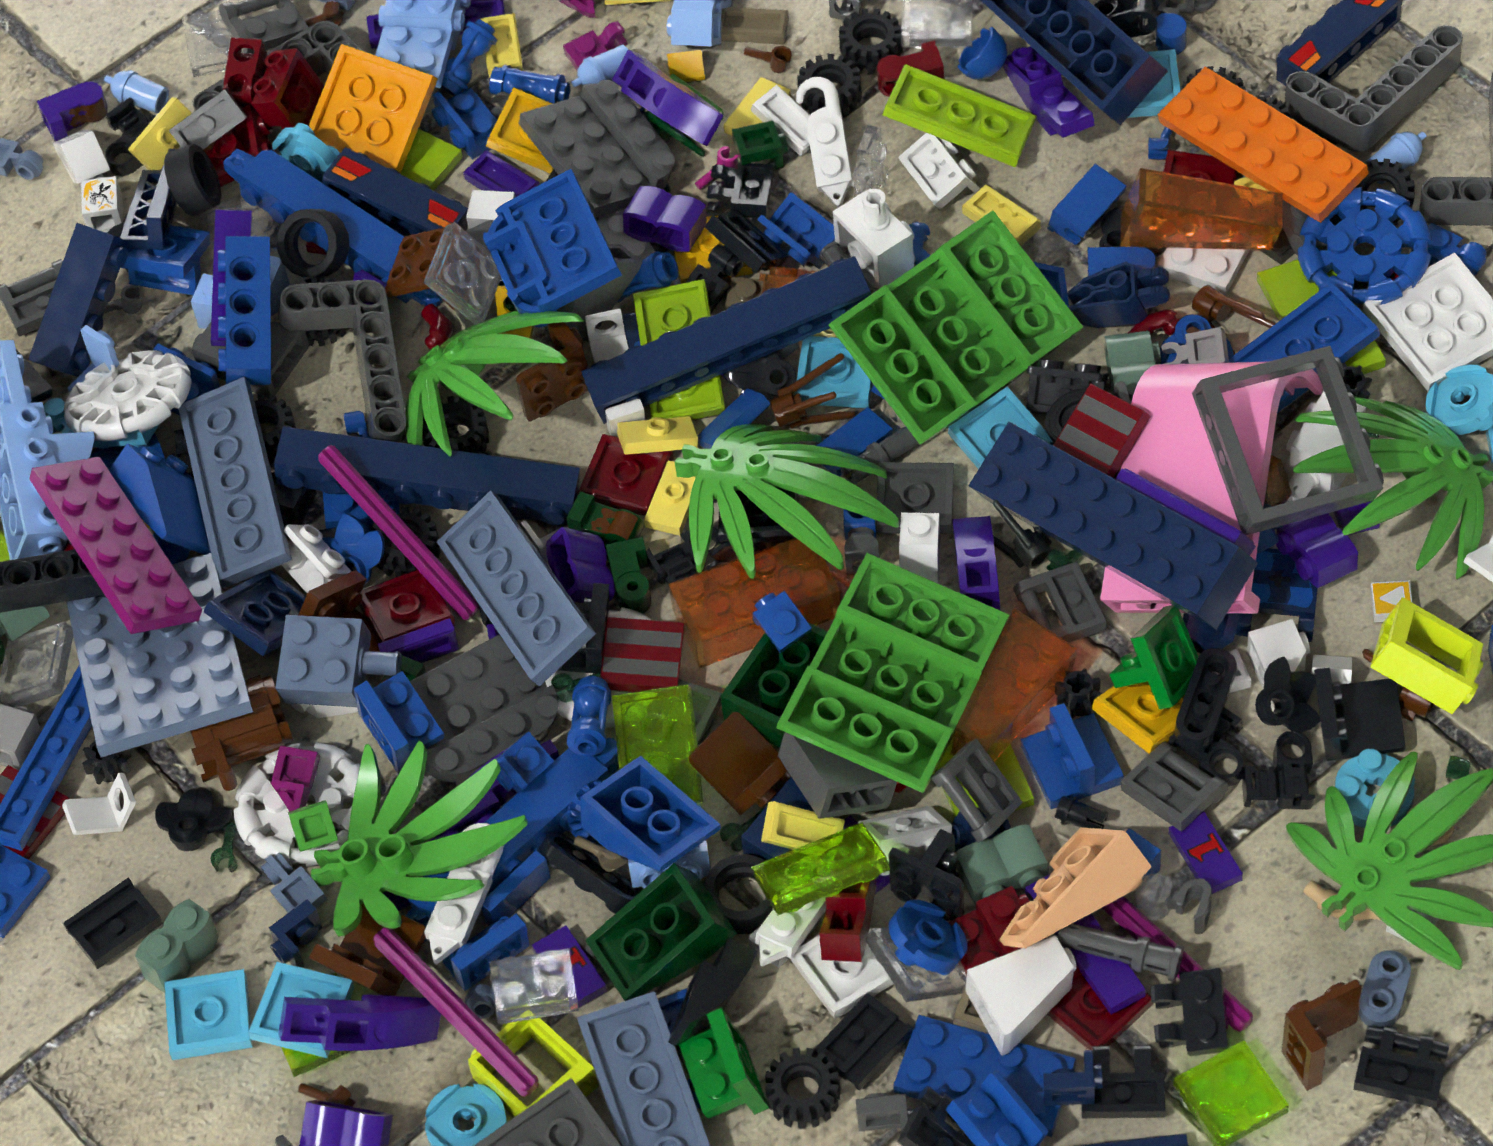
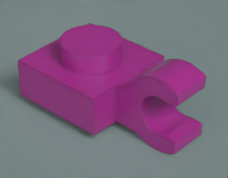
[563,21,628,70]

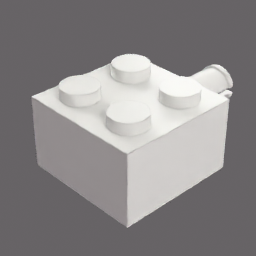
[833,188,916,289]
[1278,391,1366,504]

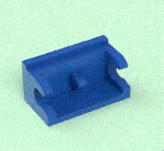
[1047,163,1127,245]

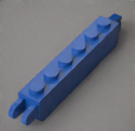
[223,149,442,307]
[405,737,624,943]

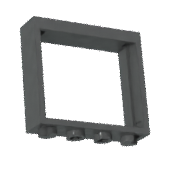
[1192,346,1384,535]

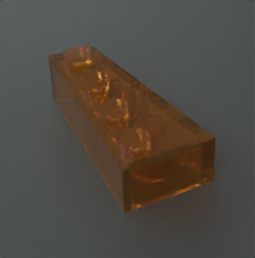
[1120,168,1283,250]
[951,608,1078,762]

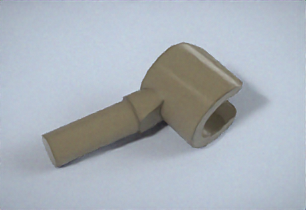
[574,836,627,872]

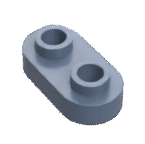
[1359,950,1411,1029]

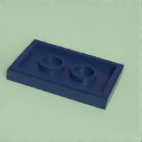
[203,569,306,656]

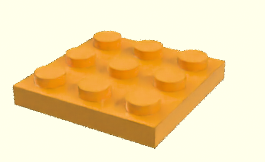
[309,44,438,174]

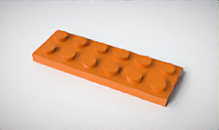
[1157,66,1369,223]

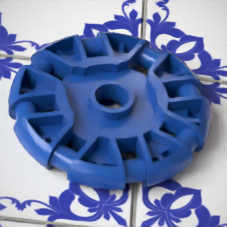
[1297,187,1432,305]

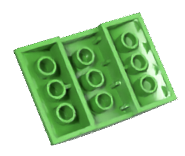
[829,210,1083,445]
[776,553,1009,793]

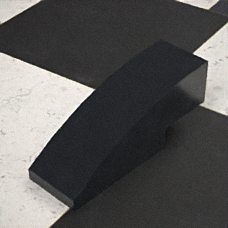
[668,938,758,1046]

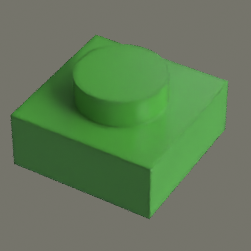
[288,800,338,852]

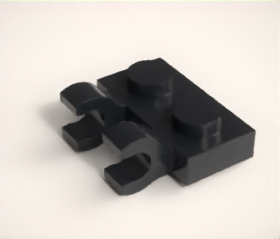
[707,162,774,218]
[1150,967,1231,1056]
[1081,1045,1166,1119]

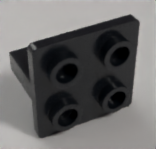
[1026,359,1109,413]
[888,829,965,921]

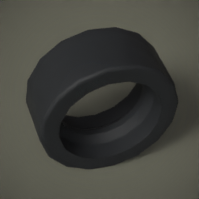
[164,143,222,216]
[277,209,350,278]
[704,854,781,934]

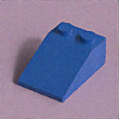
[109,444,211,555]
[580,756,721,872]

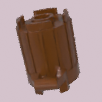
[191,675,294,791]

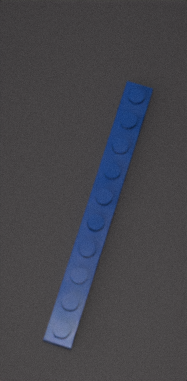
[0,532,191,851]

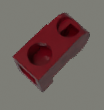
[223,37,268,104]
[877,40,945,97]

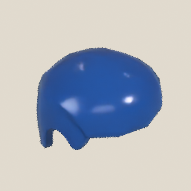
[958,27,1008,80]

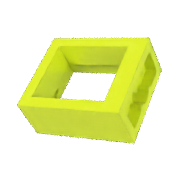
[1370,597,1484,714]
[468,1007,599,1117]

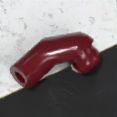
[421,304,454,350]
[1128,309,1180,335]

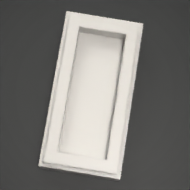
[751,85,811,157]

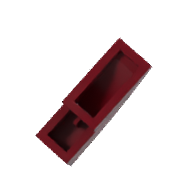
[819,851,878,962]

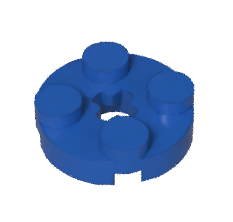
[889,900,967,976]

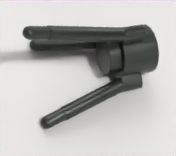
[993,500,1052,569]

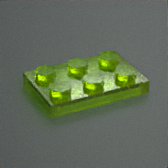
[612,684,703,803]
[751,822,890,915]

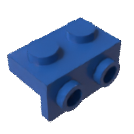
[757,192,835,269]

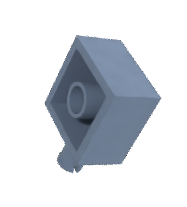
[275,615,402,707]

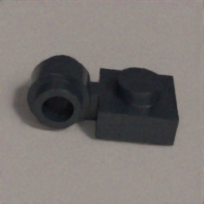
[685,244,744,314]

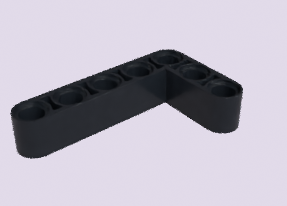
[0,549,105,613]

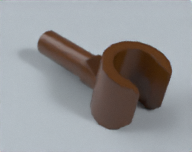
[304,1,344,27]
[744,46,792,73]
[298,1083,356,1106]

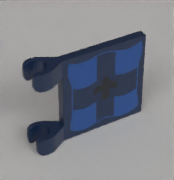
[1235,548,1318,642]

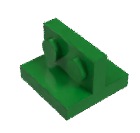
[1109,605,1198,710]
[679,1008,769,1119]

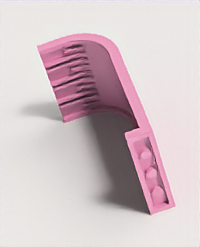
[1100,362,1323,614]

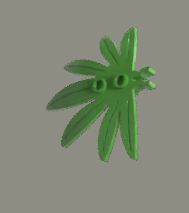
[406,310,584,457]
[1293,397,1493,580]
[674,424,899,579]
[311,741,528,937]
[1286,752,1493,970]

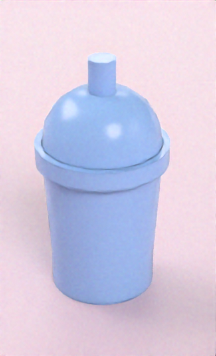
[571,44,628,87]
[104,70,169,114]
[1365,131,1427,185]

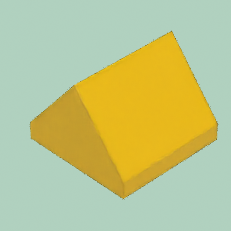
[667,50,705,82]

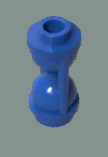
[441,19,498,96]
[489,65,570,104]
[617,251,678,303]
[567,676,612,756]

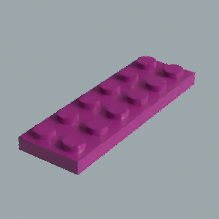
[29,456,202,634]

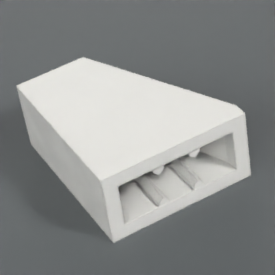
[965,935,1076,1056]

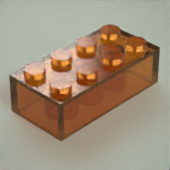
[668,538,841,668]

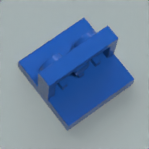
[121,220,210,295]
[354,671,444,774]
[1021,703,1124,810]

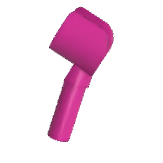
[695,146,738,190]

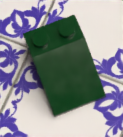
[585,862,737,1001]

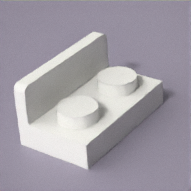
[898,133,980,210]
[281,524,352,593]
[859,806,952,876]

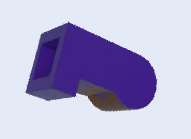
[37,81,108,141]

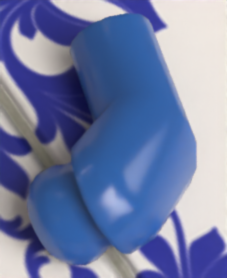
[909,222,930,266]

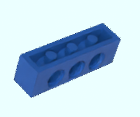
[218,236,271,385]

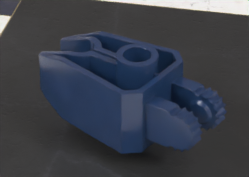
[1067,261,1170,328]

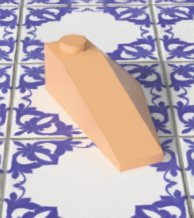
[999,827,1152,948]

